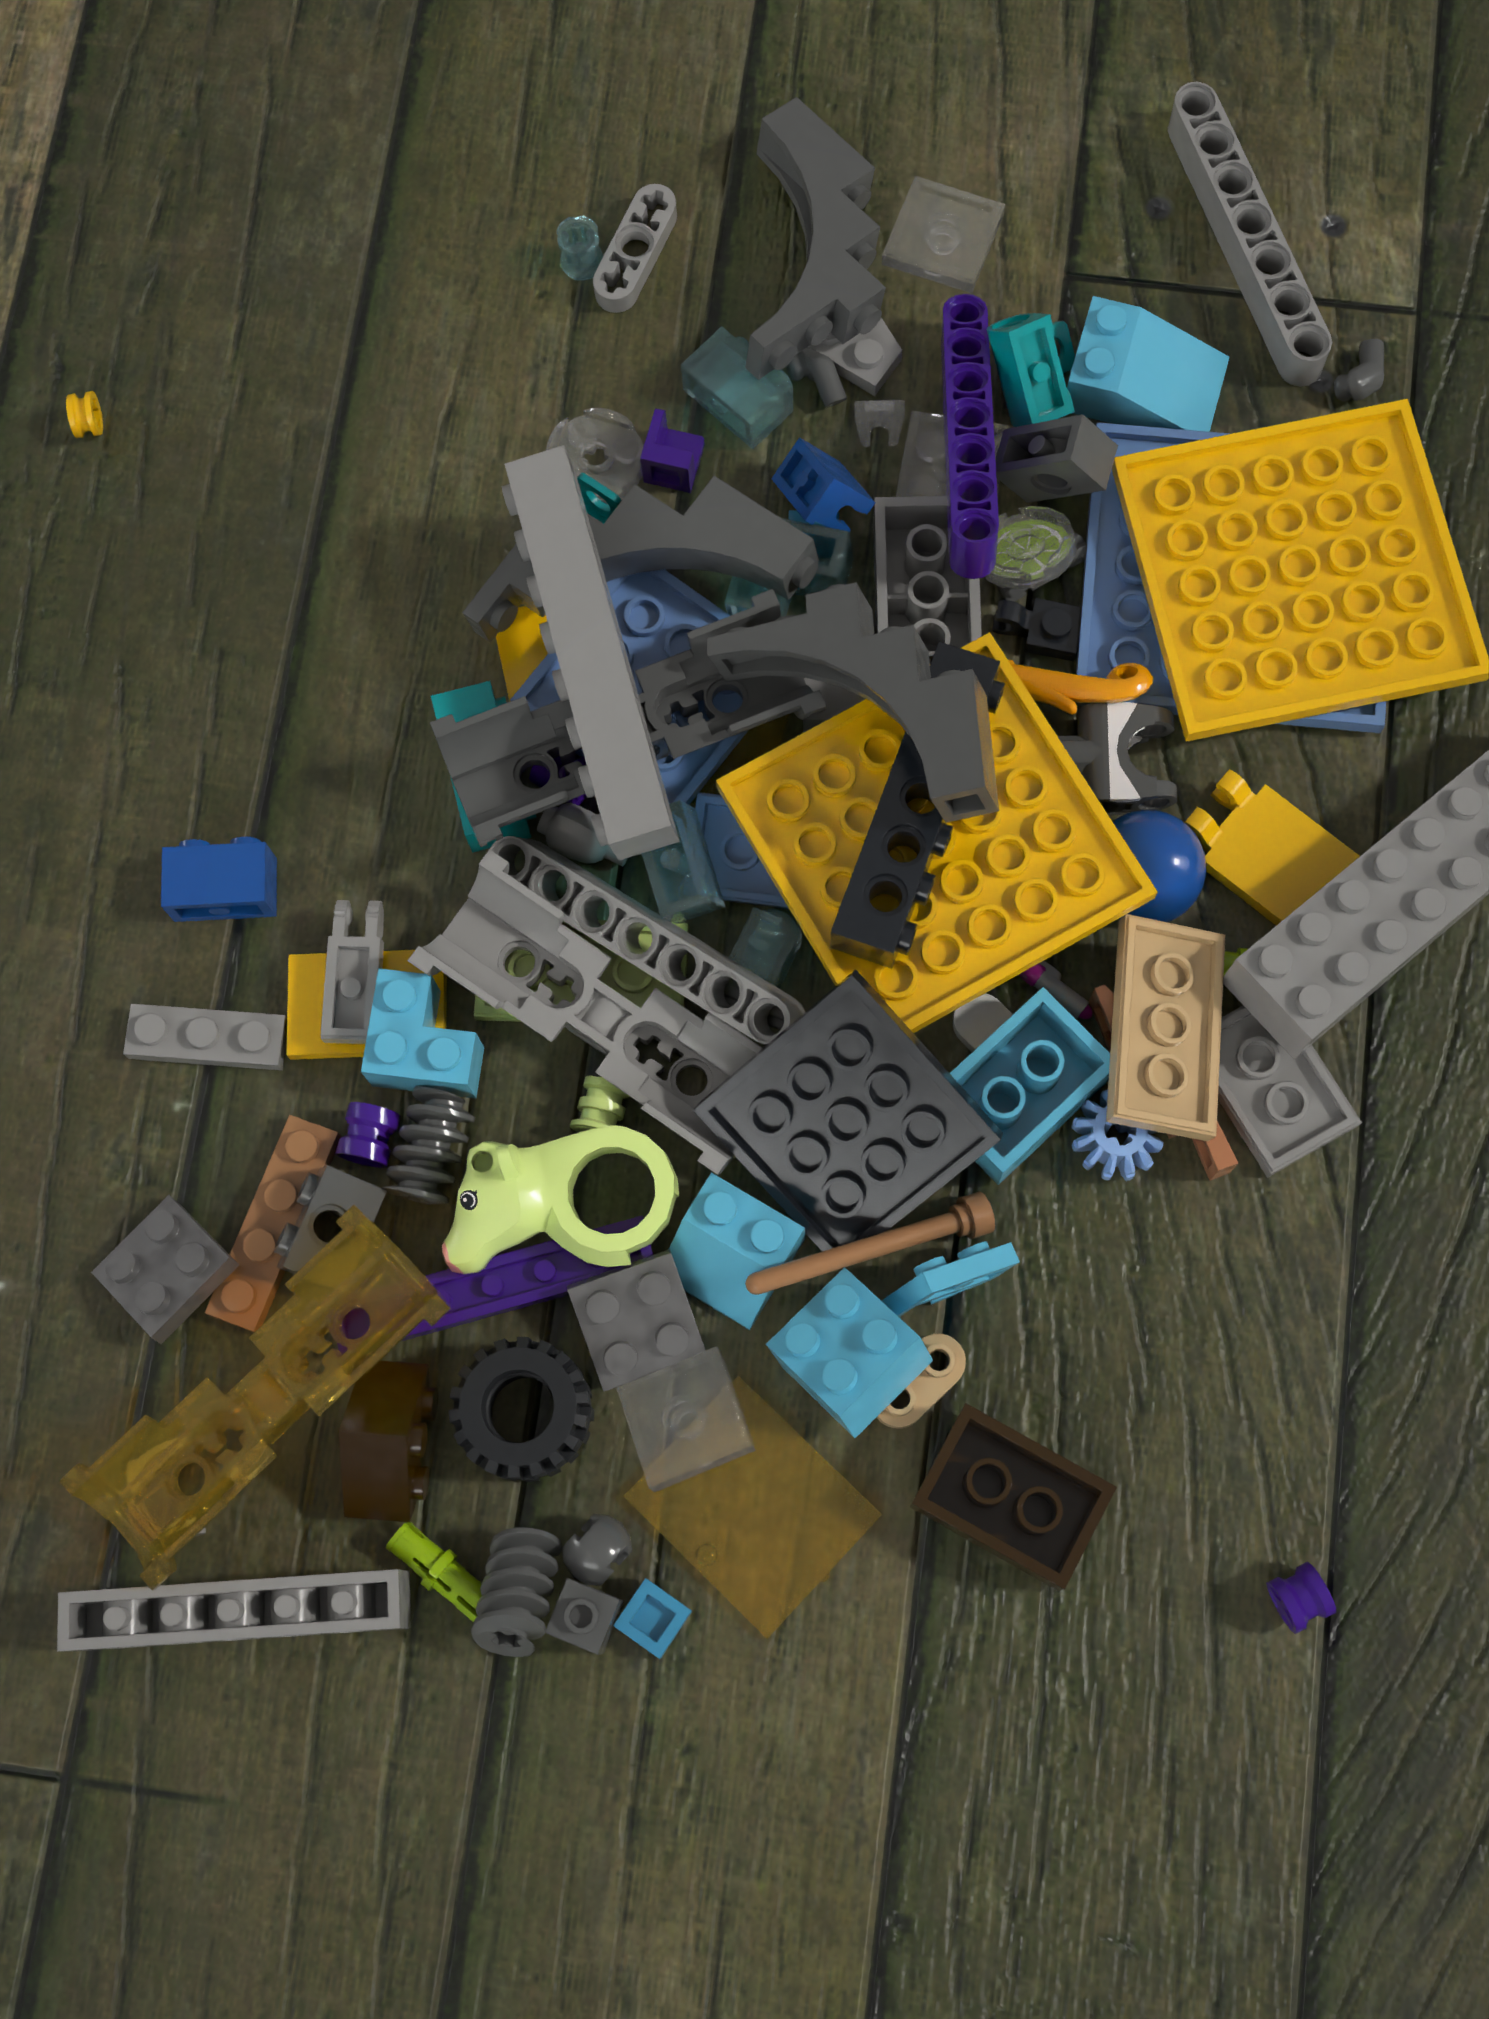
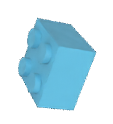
[766,1267,933,1438]

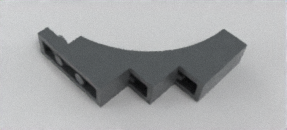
[462,476,819,643]

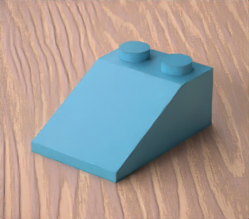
[1067,296,1230,432]

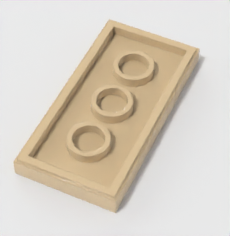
[1106,914,1225,1141]

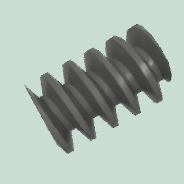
[382,1086,475,1205]
[471,1527,563,1657]

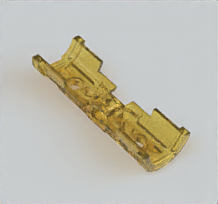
[59,1205,452,1591]

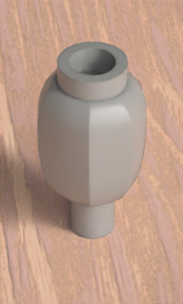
[537,803,628,867]

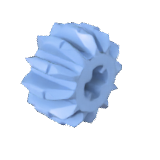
[1071,1090,1163,1181]

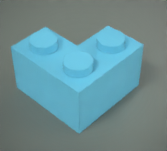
[361,968,484,1099]

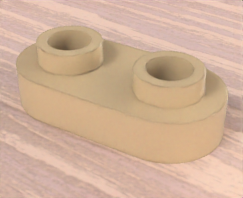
[876,1334,966,1429]

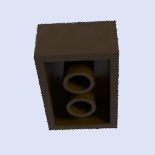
[910,1403,1117,1591]

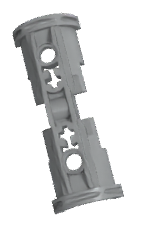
[407,849,762,1175]

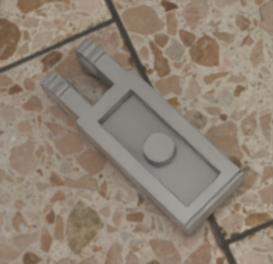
[320,900,384,1044]

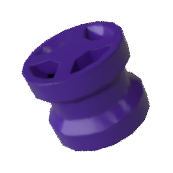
[1266,1562,1336,1634]

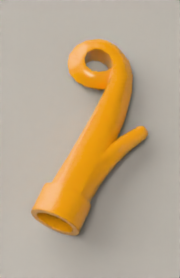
[1008,659,1153,715]

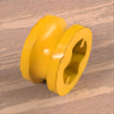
[66,391,103,439]

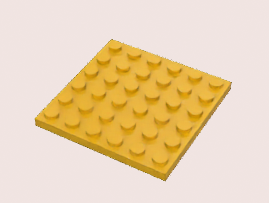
[1112,399,1489,742]
[716,632,1158,1033]

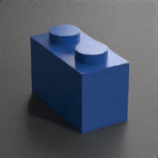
[161,837,277,922]

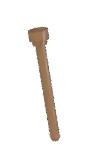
[745,1191,995,1295]

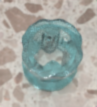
[557,216,603,280]

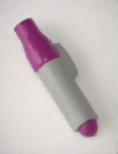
[1019,961,1093,1019]

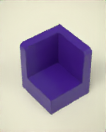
[640,408,705,493]

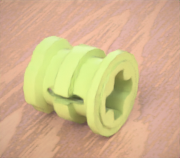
[570,1076,629,1133]

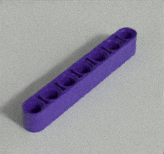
[941,294,999,579]

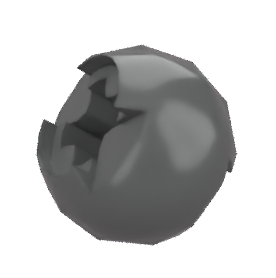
[562,1514,632,1586]

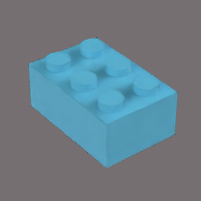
[950,987,1110,1185]

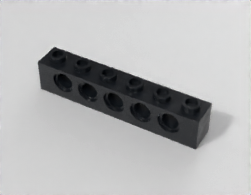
[830,641,1005,969]

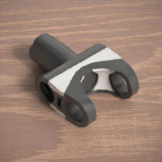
[1057,702,1177,815]

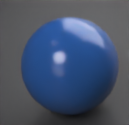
[1112,810,1206,922]

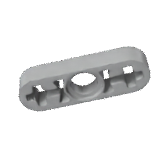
[593,184,677,313]

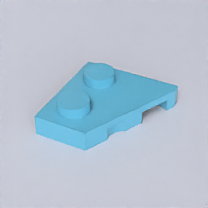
[881,1241,1020,1318]

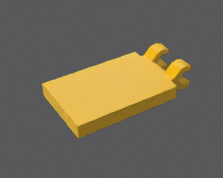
[1184,769,1360,926]

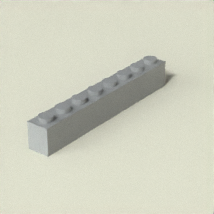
[501,445,680,861]

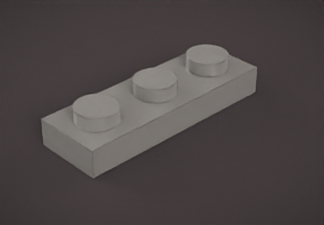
[123,1004,287,1071]

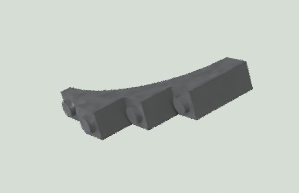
[745,97,886,380]
[707,582,999,823]

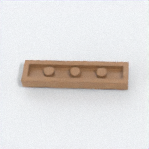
[205,1115,342,1334]

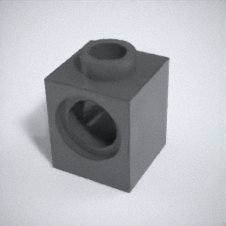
[545,1578,625,1655]

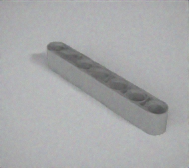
[1168,82,1332,387]
[490,836,805,1044]

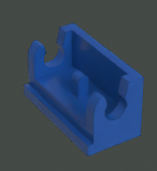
[771,437,876,534]

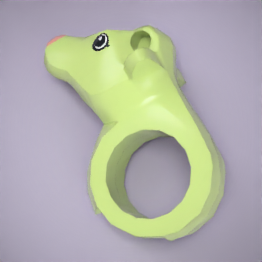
[442,1125,679,1274]

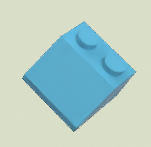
[669,1172,805,1330]

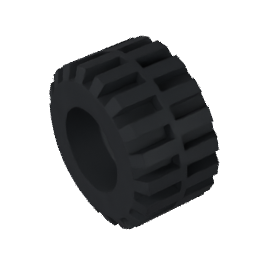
[449,1337,594,1482]

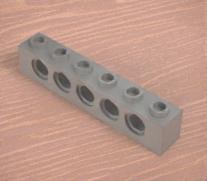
[57,1569,411,1652]

